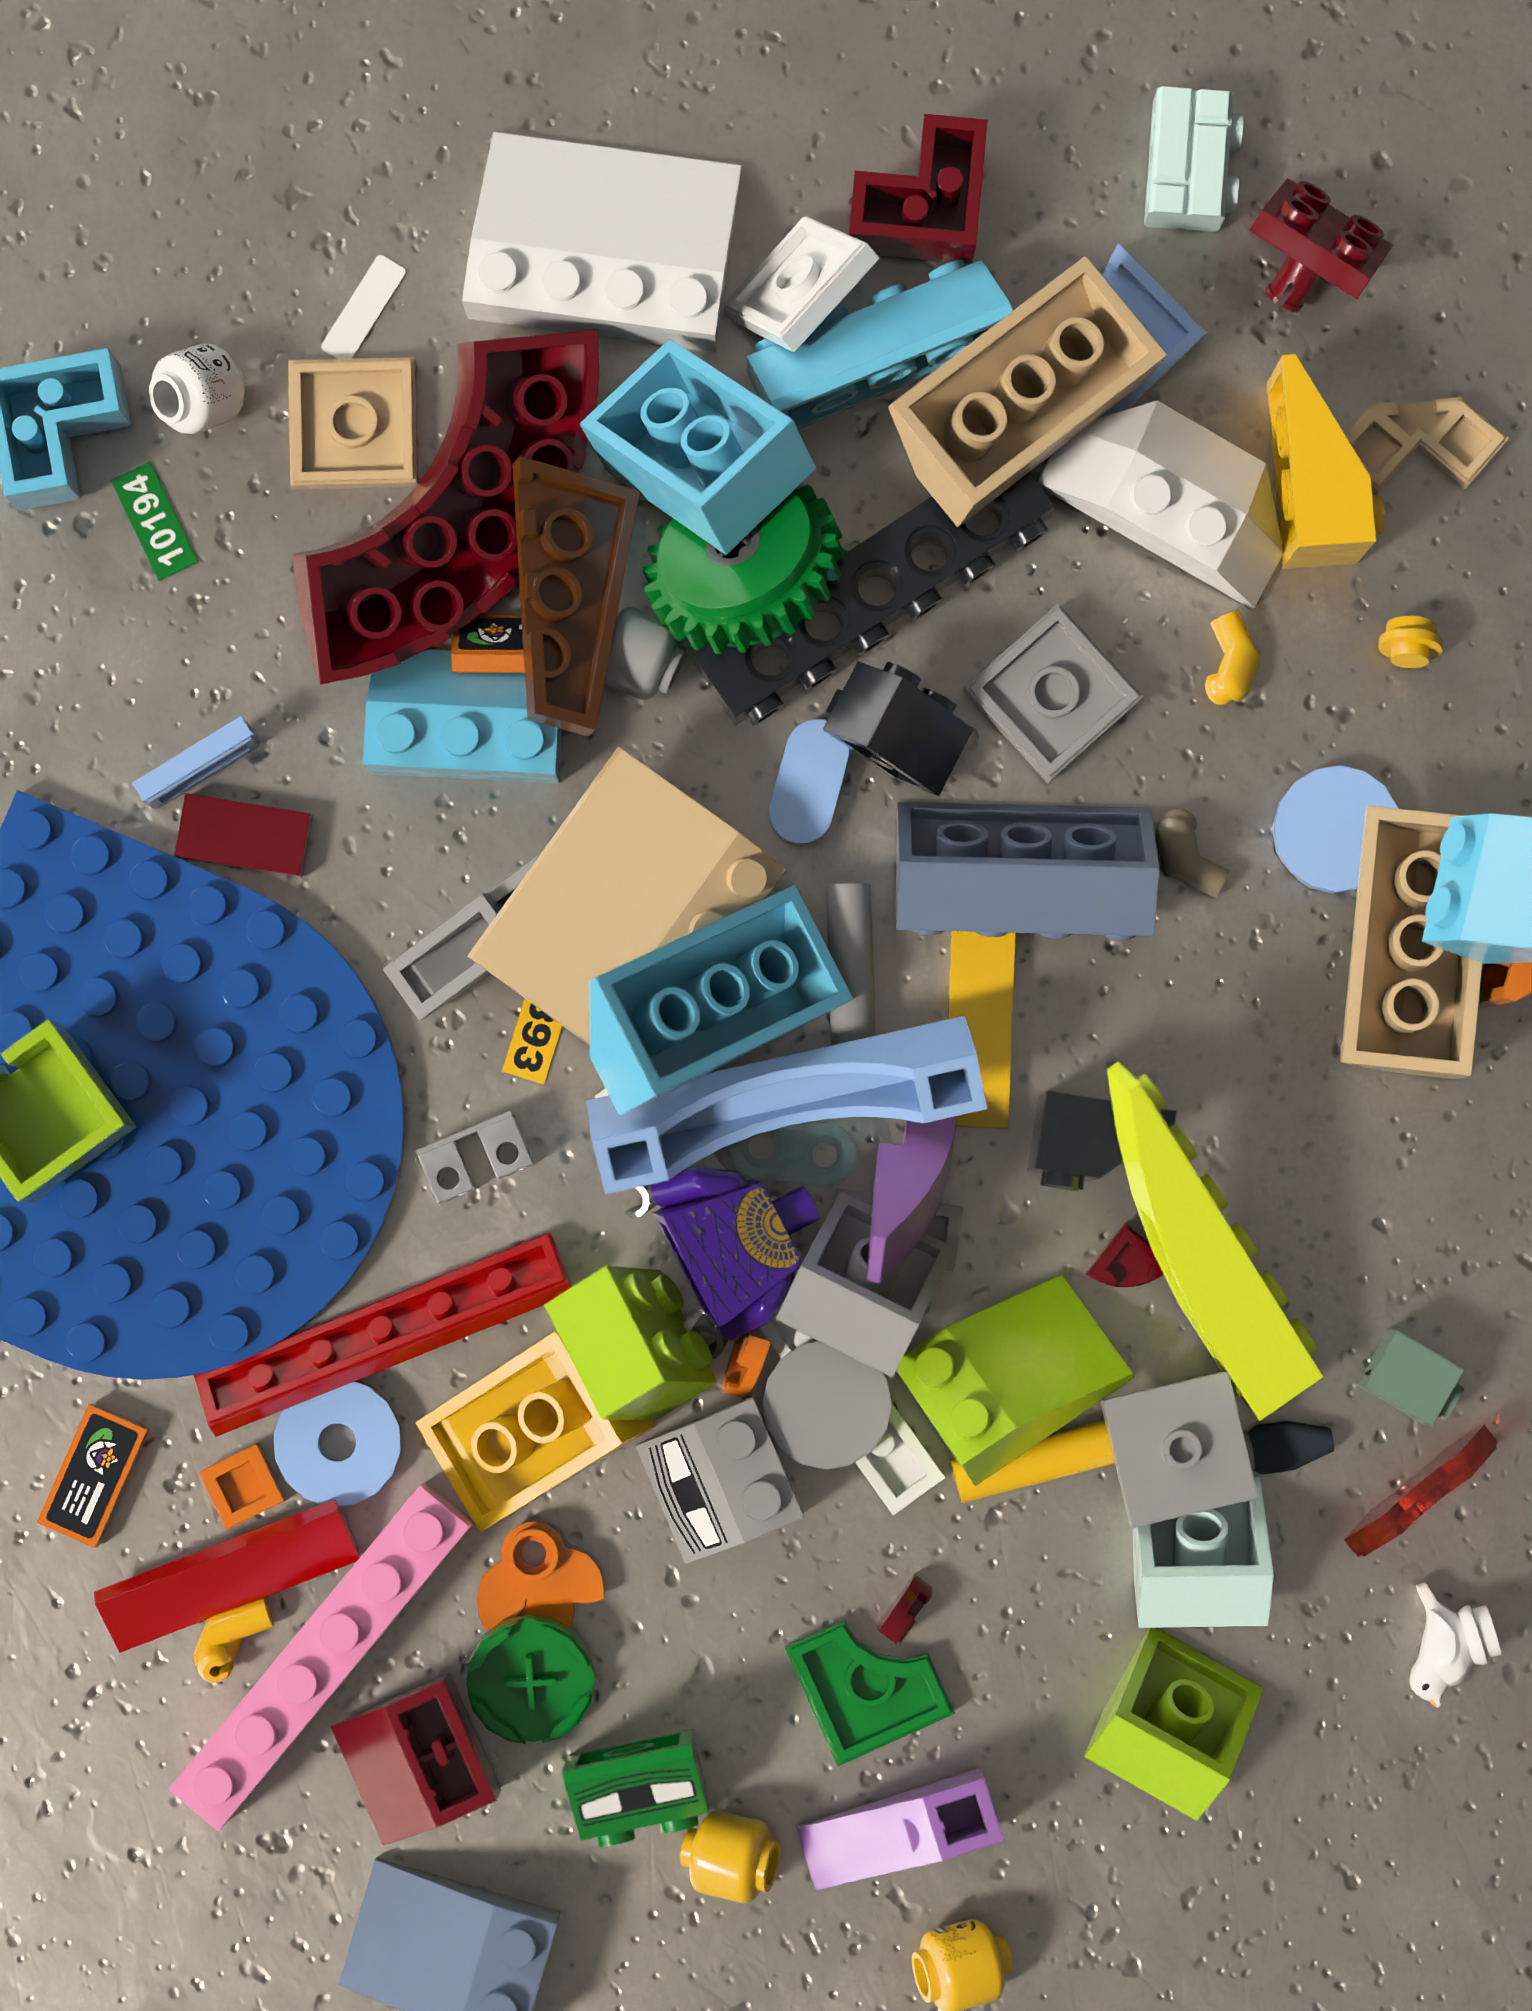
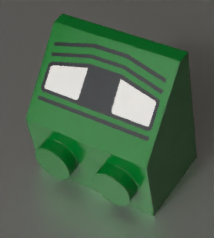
[561,1729,709,1847]

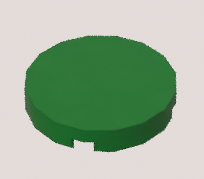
[466,1614,595,1744]

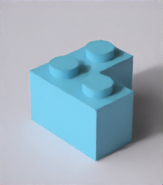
[0,348,131,510]

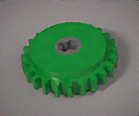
[643,484,845,654]

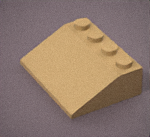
[467,747,786,1046]

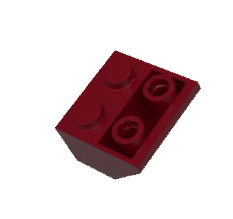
[331,1672,502,1846]

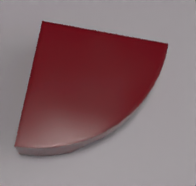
[1085,1223,1164,1287]
[876,1574,933,1644]

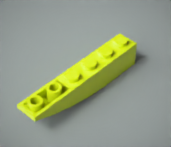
[1107,1062,1323,1421]

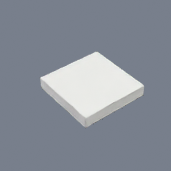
[722,216,880,352]

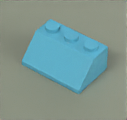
[363,650,562,783]

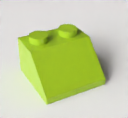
[1084,1628,1264,1821]

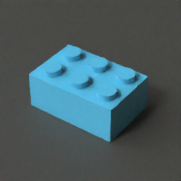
[580,339,816,555]

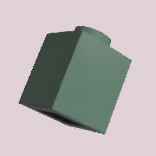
[1355,1329,1464,1426]

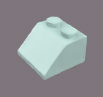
[1133,1477,1274,1628]

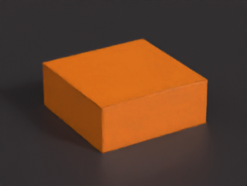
[198,1443,287,1530]

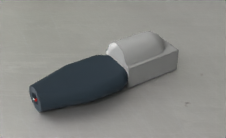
[1243,1421,1334,1475]

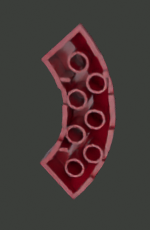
[292,329,600,684]

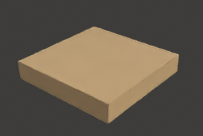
[288,358,418,489]

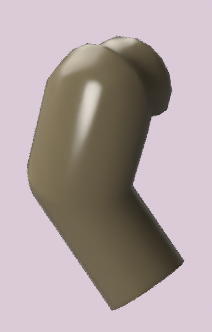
[1155,808,1230,898]

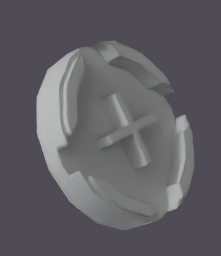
[762,1341,892,1470]

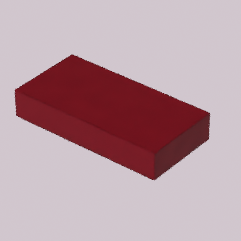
[174,793,313,878]

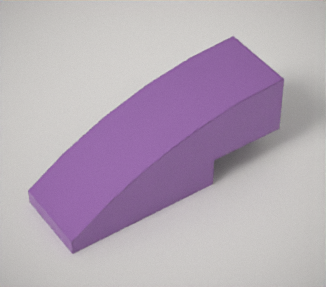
[867,1116,958,1283]

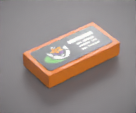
[451,615,525,673]
[36,1403,150,1548]

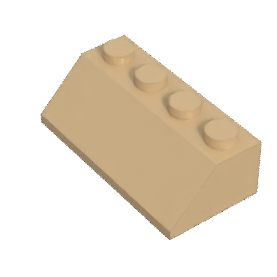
[889,255,1167,527]
[1340,805,1482,1079]

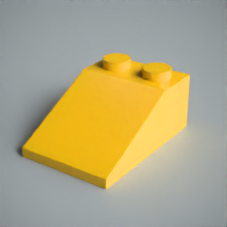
[1267,354,1385,569]
[415,1331,656,1533]

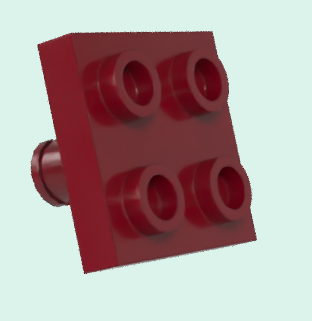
[1249,178,1393,312]

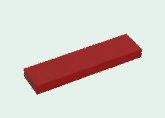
[94,1499,360,1653]

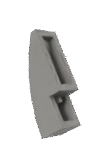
[383,855,539,1021]

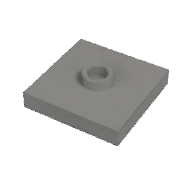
[963,603,1143,784]
[1100,1371,1259,1528]

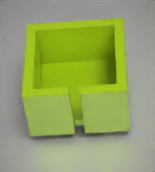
[0,1019,137,1203]
[544,1266,718,1420]

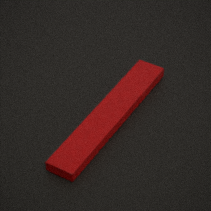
[194,1232,572,1437]

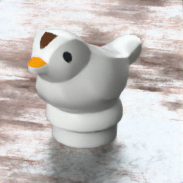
[1409,1582,1502,1708]

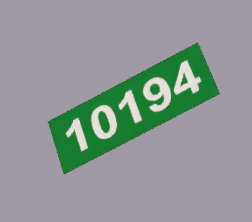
[110,461,198,581]

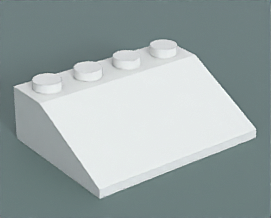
[462,132,742,352]

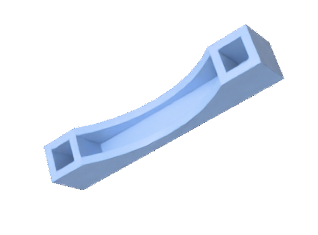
[586,1016,987,1195]

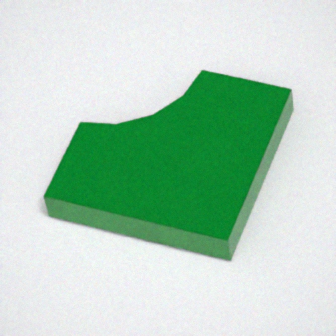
[785,1620,955,1767]

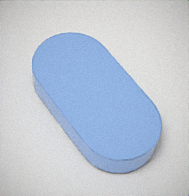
[769,719,849,846]

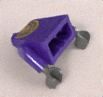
[625,1167,820,1359]

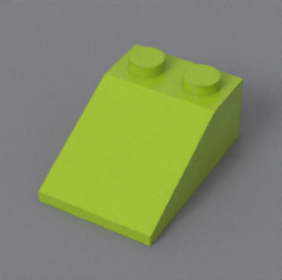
[896,1274,1135,1486]

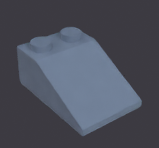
[339,1858,561,2011]

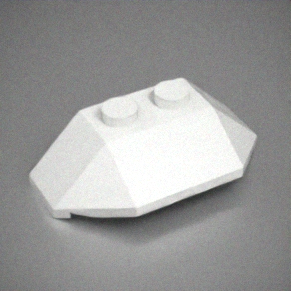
[1037,400,1284,609]

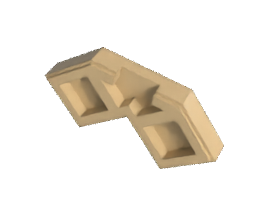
[1345,397,1509,495]

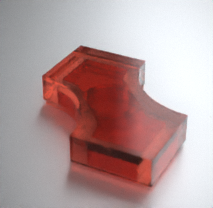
[1344,1425,1498,1557]

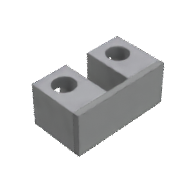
[416,1110,535,1204]

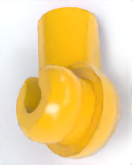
[1205,609,1260,706]
[194,1597,274,1683]

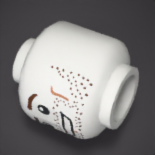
[149,344,245,434]

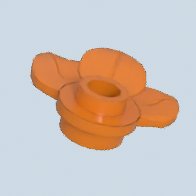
[477,1521,604,1630]

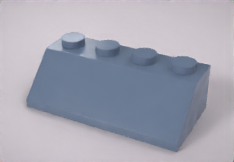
[896,802,1159,940]

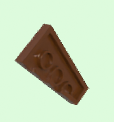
[512,456,640,736]

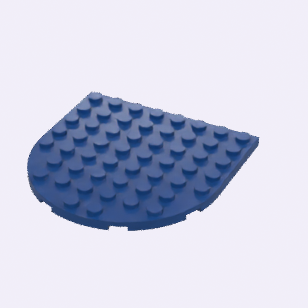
[0,790,405,1380]

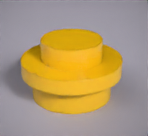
[1378,616,1443,668]

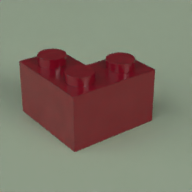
[849,114,988,264]

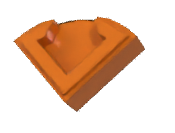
[721,1334,771,1399]

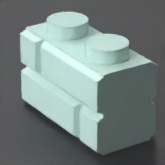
[1144,86,1243,232]

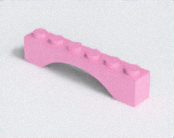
[168,1481,474,1831]

